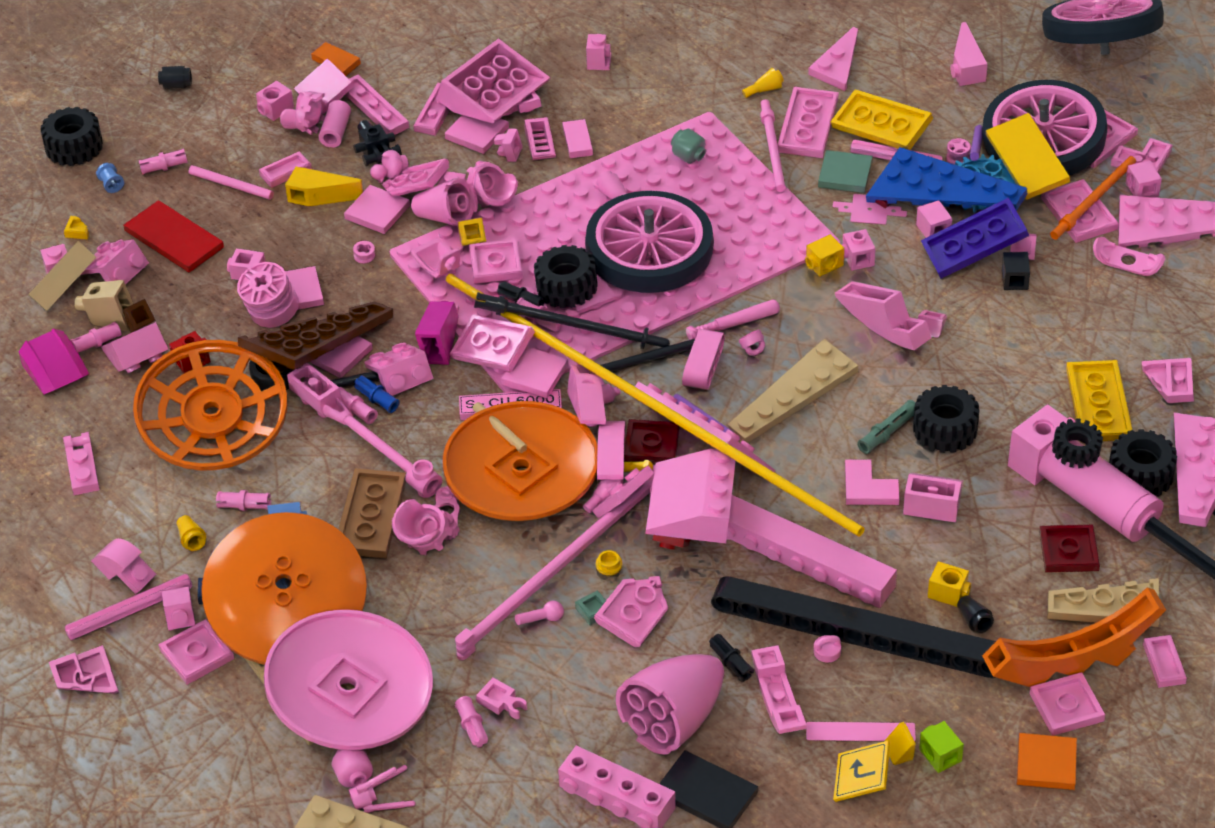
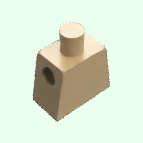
[75,280,133,331]

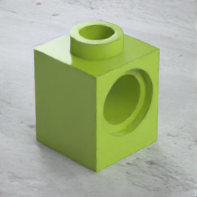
[919,721,964,773]

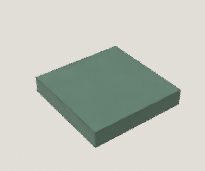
[818,150,873,193]

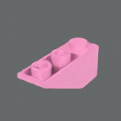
[567,364,606,427]

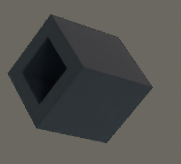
[1001,252,1030,290]

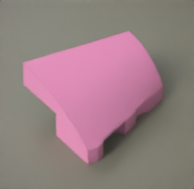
[49,645,119,694]

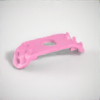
[1093,237,1165,276]

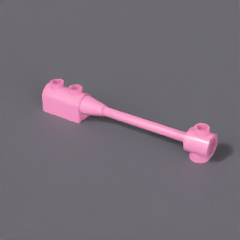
[287,363,442,498]

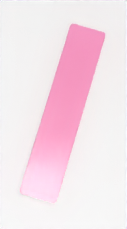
[806,722,916,741]

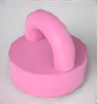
[739,329,765,356]
[814,635,841,663]

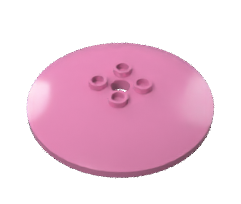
[264,610,433,750]

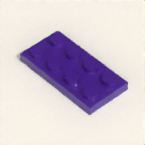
[921,198,1029,279]

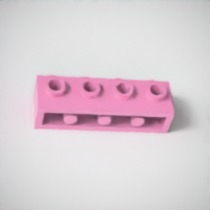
[558,745,676,828]

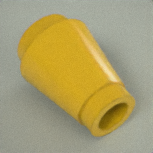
[176,515,206,551]

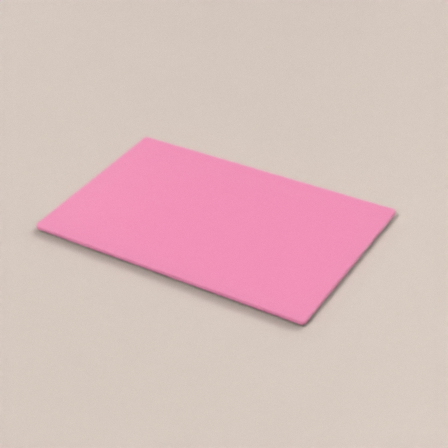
[390,112,840,393]

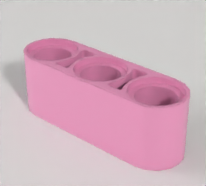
[682,329,725,390]

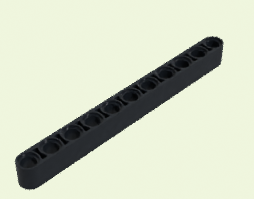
[711,576,996,678]

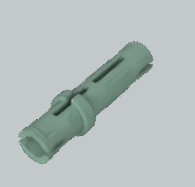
[857,400,916,454]

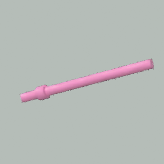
[760,99,786,192]

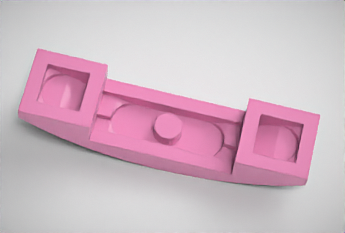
[597,421,626,480]
[751,645,807,734]

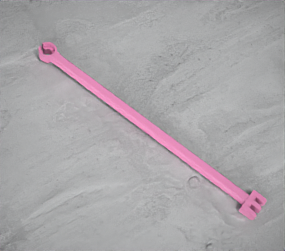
[455,465,655,660]

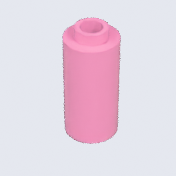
[319,100,351,148]

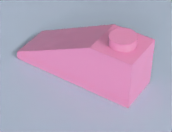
[950,22,987,86]

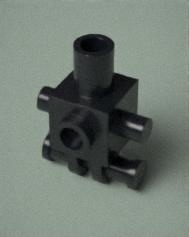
[353,120,402,166]

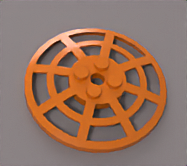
[133,340,287,471]

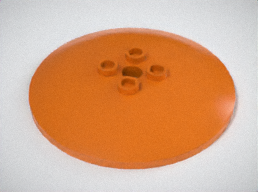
[443,401,598,521]
[202,512,367,665]

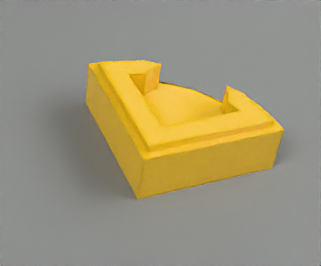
[64,215,89,240]

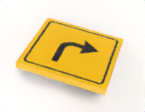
[833,741,890,802]

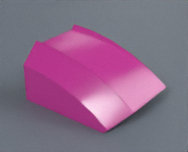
[19,328,89,395]

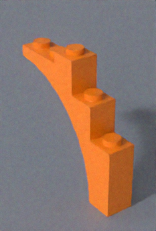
[982,587,1166,687]

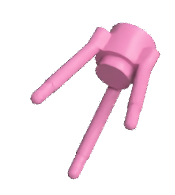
[348,765,416,813]

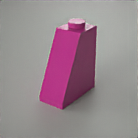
[415,301,459,365]

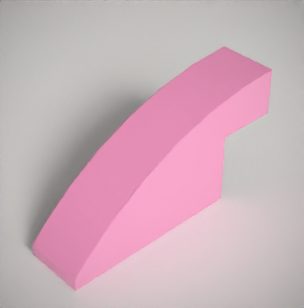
[835,281,931,350]

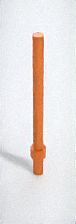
[1050,156,1136,240]

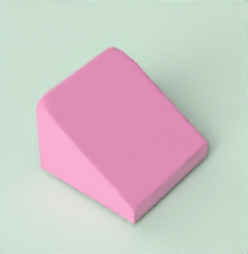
[918,310,947,338]

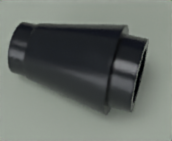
[957,595,994,633]

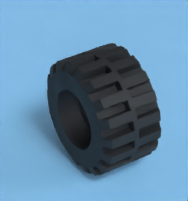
[40,107,103,166]
[534,245,598,308]
[913,385,980,453]
[1109,429,1177,497]

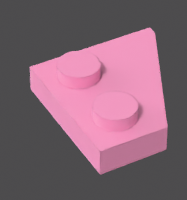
[1142,358,1194,403]
[592,465,654,519]

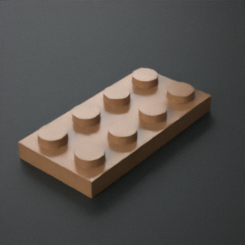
[338,468,406,558]

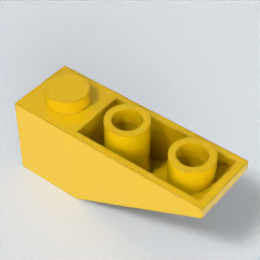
[285,166,363,206]

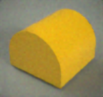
[458,218,486,246]

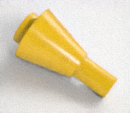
[742,68,784,98]

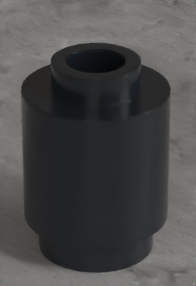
[158,66,192,89]

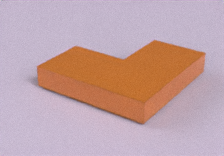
[311,42,361,76]

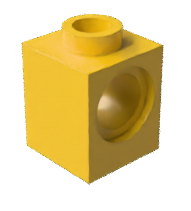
[805,234,844,277]
[928,561,972,607]

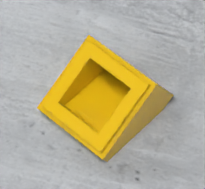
[885,722,916,765]

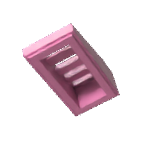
[524,117,556,160]

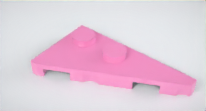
[808,27,858,91]

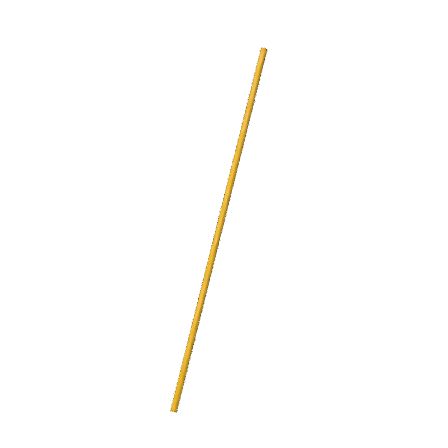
[445,274,865,537]

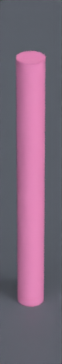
[189,165,274,200]

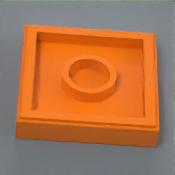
[1017,733,1077,790]

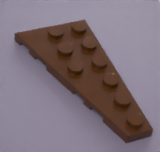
[238,301,393,369]

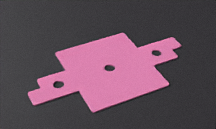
[833,194,907,225]

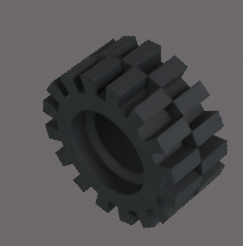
[1052,418,1103,468]

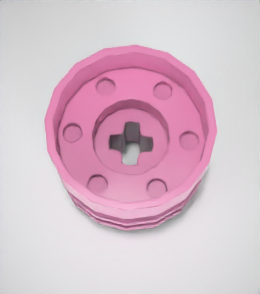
[237,262,299,328]

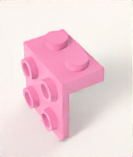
[81,239,149,285]
[364,343,434,396]

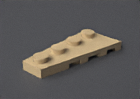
[1047,578,1159,627]

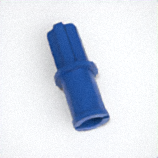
[354,376,400,413]

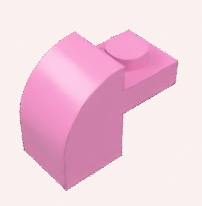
[91,538,156,594]

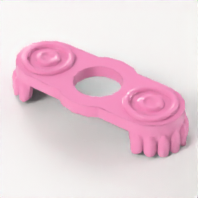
[435,486,460,540]

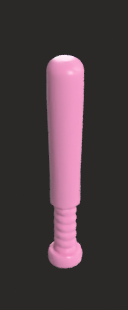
[686,300,780,340]

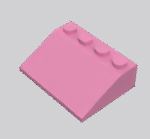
[436,38,550,123]
[645,449,736,544]

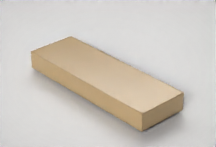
[28,241,96,311]

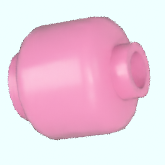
[331,749,373,788]

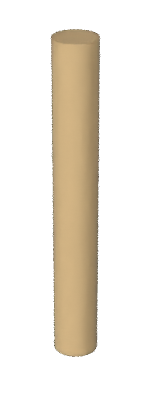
[472,402,527,453]

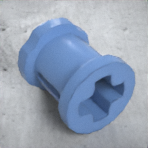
[96,163,124,193]

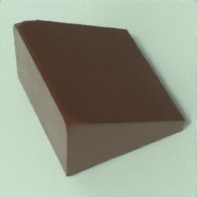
[122,299,156,332]

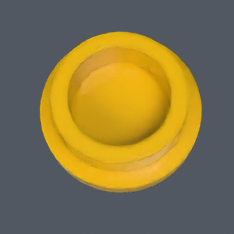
[596,550,622,576]

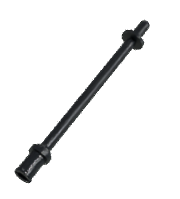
[474,292,670,349]

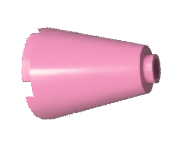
[411,178,478,226]

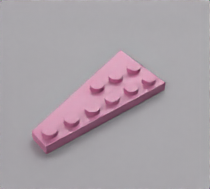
[1118,195,1215,248]
[635,381,776,472]
[1174,413,1215,527]

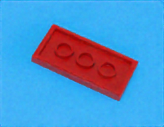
[123,200,224,273]

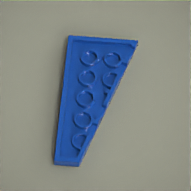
[866,147,1028,211]

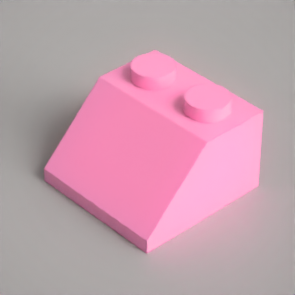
[101,322,168,373]

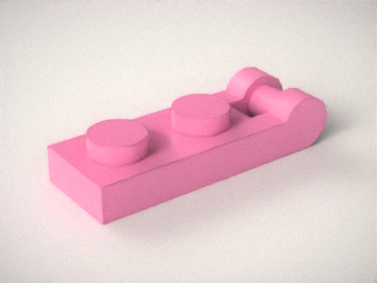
[63,432,100,495]

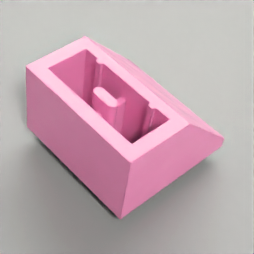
[903,473,964,522]

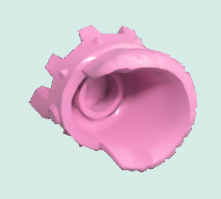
[280,91,327,135]
[465,160,518,208]
[392,499,453,555]

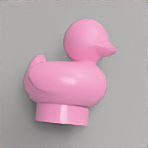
[370,150,409,183]

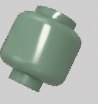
[671,128,706,164]

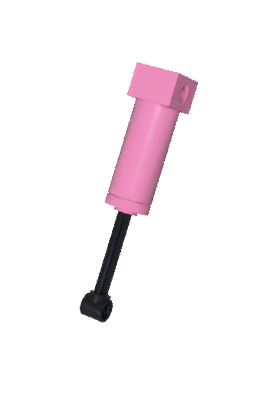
[1008,404,1215,580]

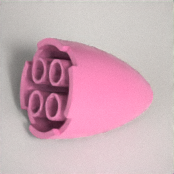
[616,654,724,755]

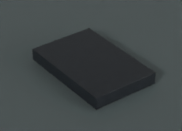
[659,750,758,828]

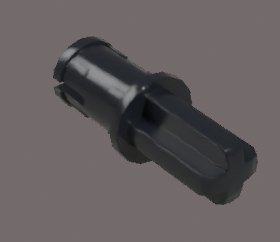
[497,282,545,307]
[709,634,754,682]

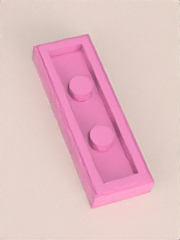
[414,83,450,136]

